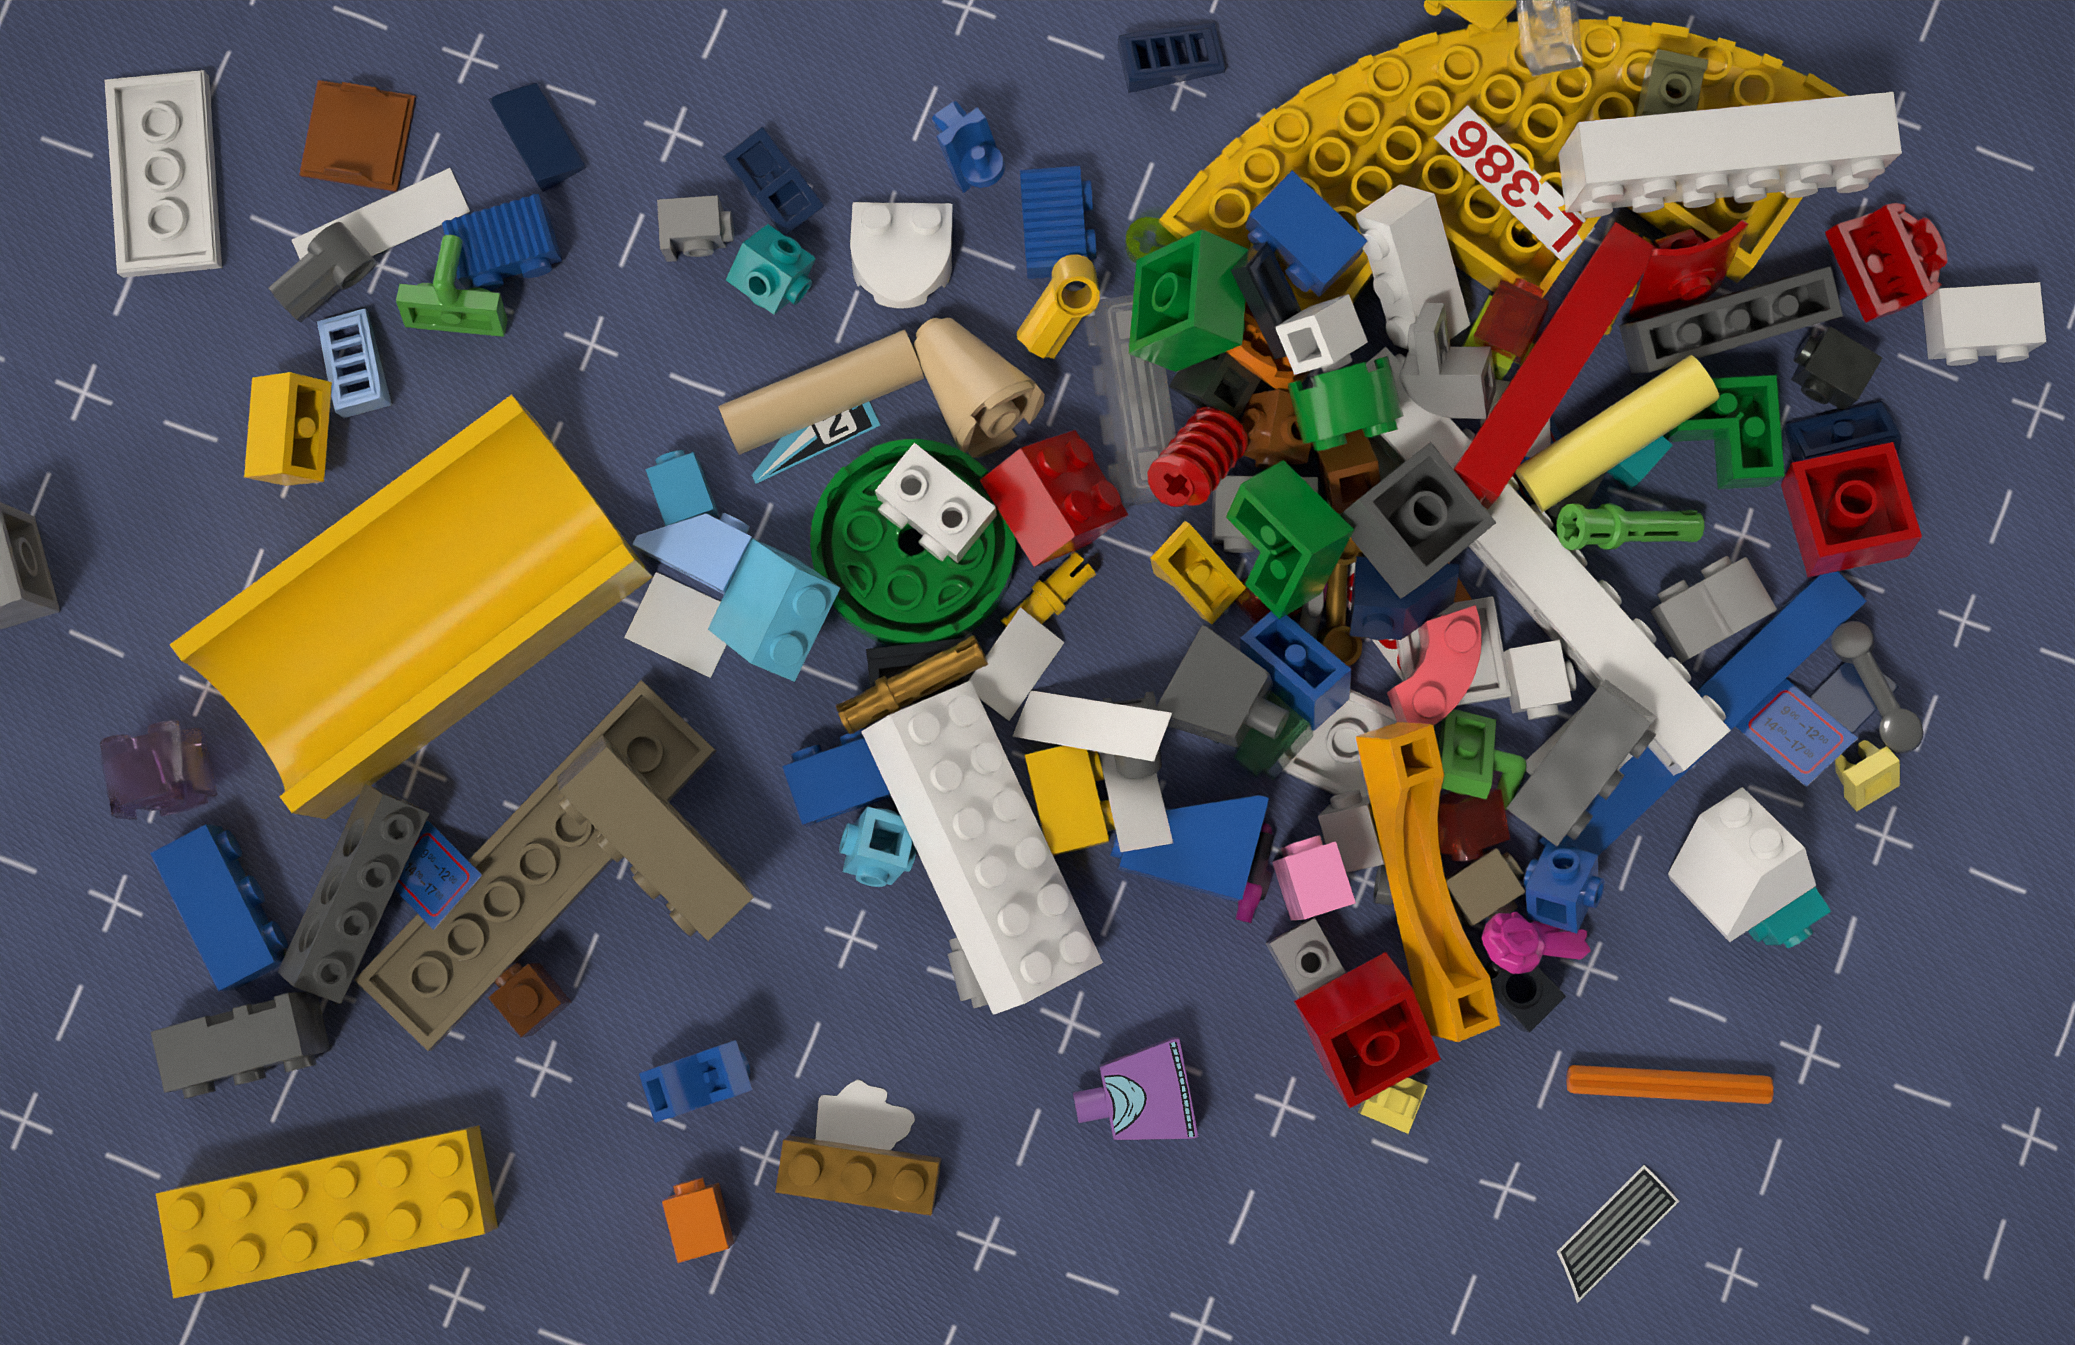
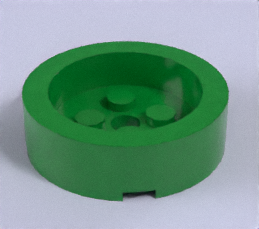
[810,439,1016,646]

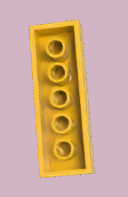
[156,1125,498,1299]

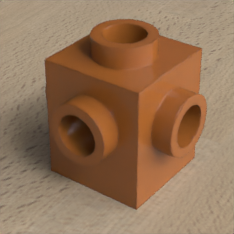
[1240,389,1313,470]

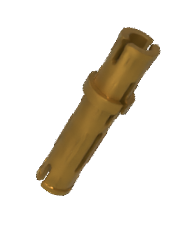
[836,635,989,735]

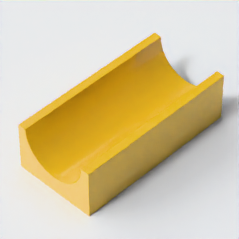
[170,394,653,819]

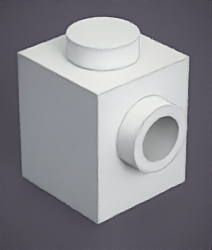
[1275,294,1368,375]
[1504,640,1576,720]

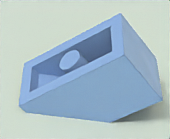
[632,513,752,594]

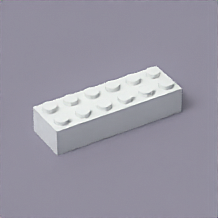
[1558,92,1902,218]
[861,681,1103,1015]

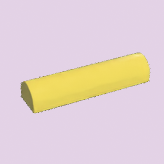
[1515,355,1719,513]

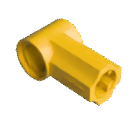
[1017,254,1100,359]

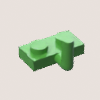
[396,235,508,337]
[1439,709,1527,810]

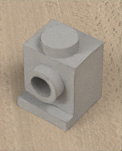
[657,195,734,262]

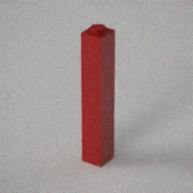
[1453,222,1658,509]

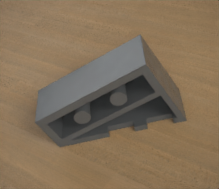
[151,992,331,1099]

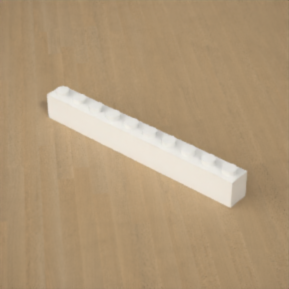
[1366,347,1731,776]

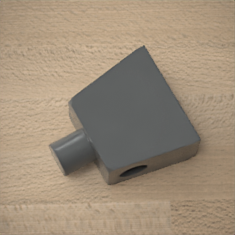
[1155,625,1289,747]

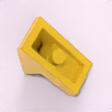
[1150,521,1246,624]

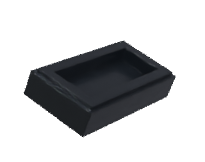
[1231,242,1302,359]

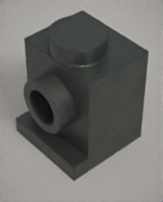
[1169,353,1261,420]

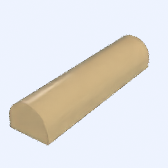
[718,329,924,455]

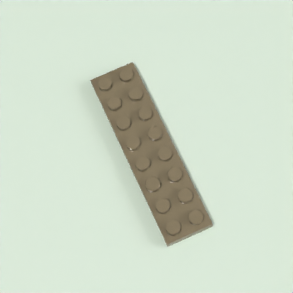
[355,680,717,1051]

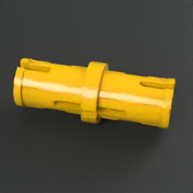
[1001,551,1096,627]

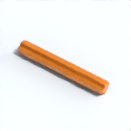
[1566,1065,1774,1104]

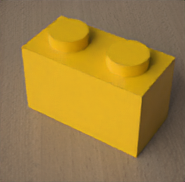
[244,372,332,486]
[1025,746,1116,856]

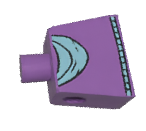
[1073,1037,1198,1140]

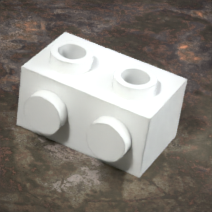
[875,443,997,563]

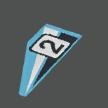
[752,402,880,484]

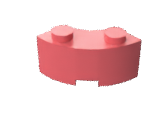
[1387,605,1481,726]

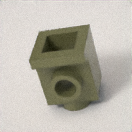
[1636,49,1708,117]

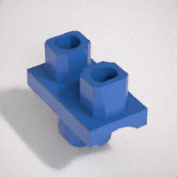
[932,101,1005,193]

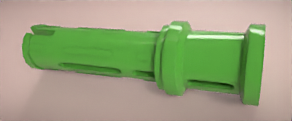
[1557,504,1704,550]

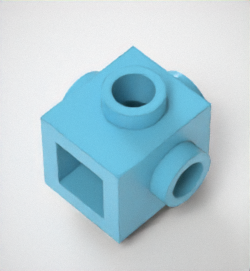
[839,807,917,887]

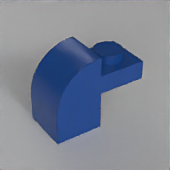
[639,1040,752,1123]

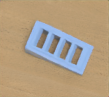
[317,308,392,418]

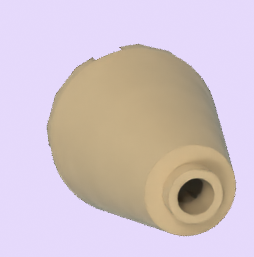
[913,318,1045,458]

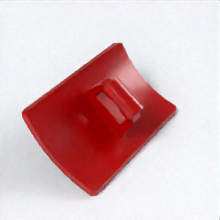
[1629,220,1749,318]

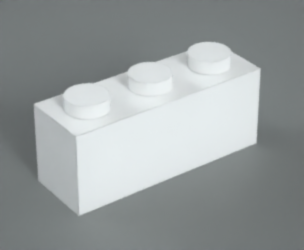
[1356,184,1470,350]

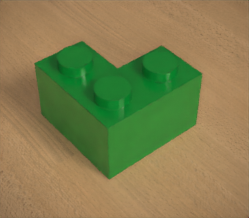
[1663,375,1785,489]
[1226,460,1354,619]

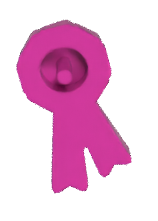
[1482,912,1591,974]

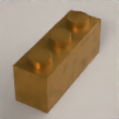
[775,1135,941,1216]

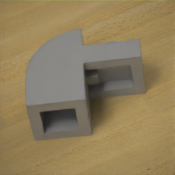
[1399,303,1496,419]

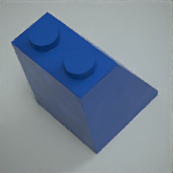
[1110,795,1269,902]

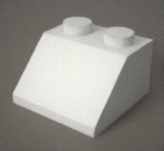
[1668,787,1816,942]

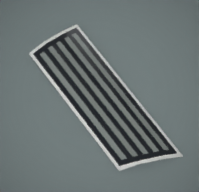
[1557,1165,1679,1303]

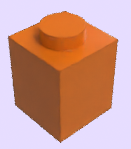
[662,1177,734,1263]

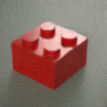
[980,430,1129,567]
[1781,442,1922,577]
[1294,952,1441,1109]

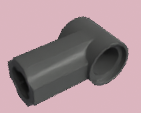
[268,222,376,322]

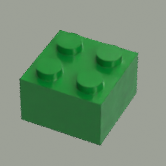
[1128,229,1249,372]

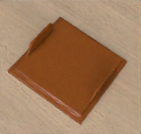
[299,80,416,192]

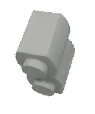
[1650,556,1777,663]

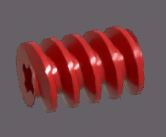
[1147,406,1248,507]

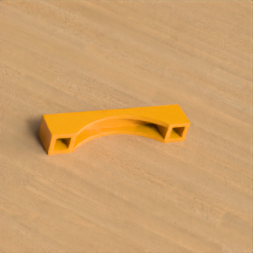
[1355,722,1500,1042]

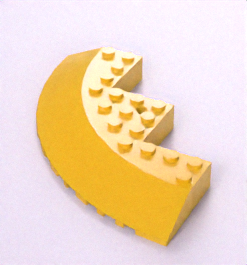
[1159,14,1848,314]

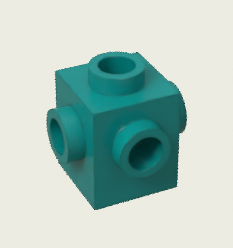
[726,224,816,315]

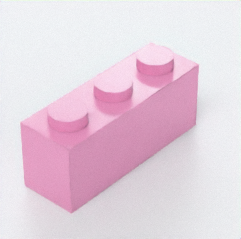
[1272,835,1356,921]

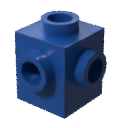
[1524,841,1605,933]

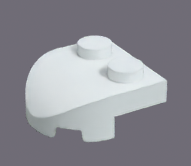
[850,202,953,308]

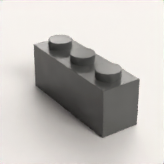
[1506,679,1657,846]

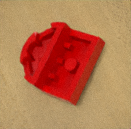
[1824,203,1947,323]

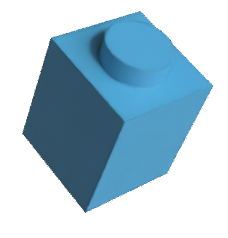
[645,450,720,526]

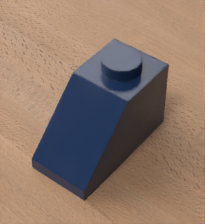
[1350,556,1459,640]

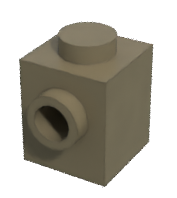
[1445,848,1525,926]

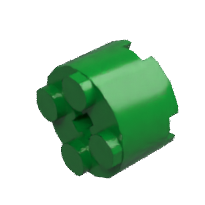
[1287,356,1404,451]

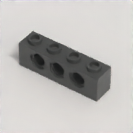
[1619,267,1843,374]
[277,784,429,1004]

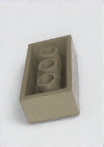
[557,734,754,941]

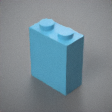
[708,538,840,682]

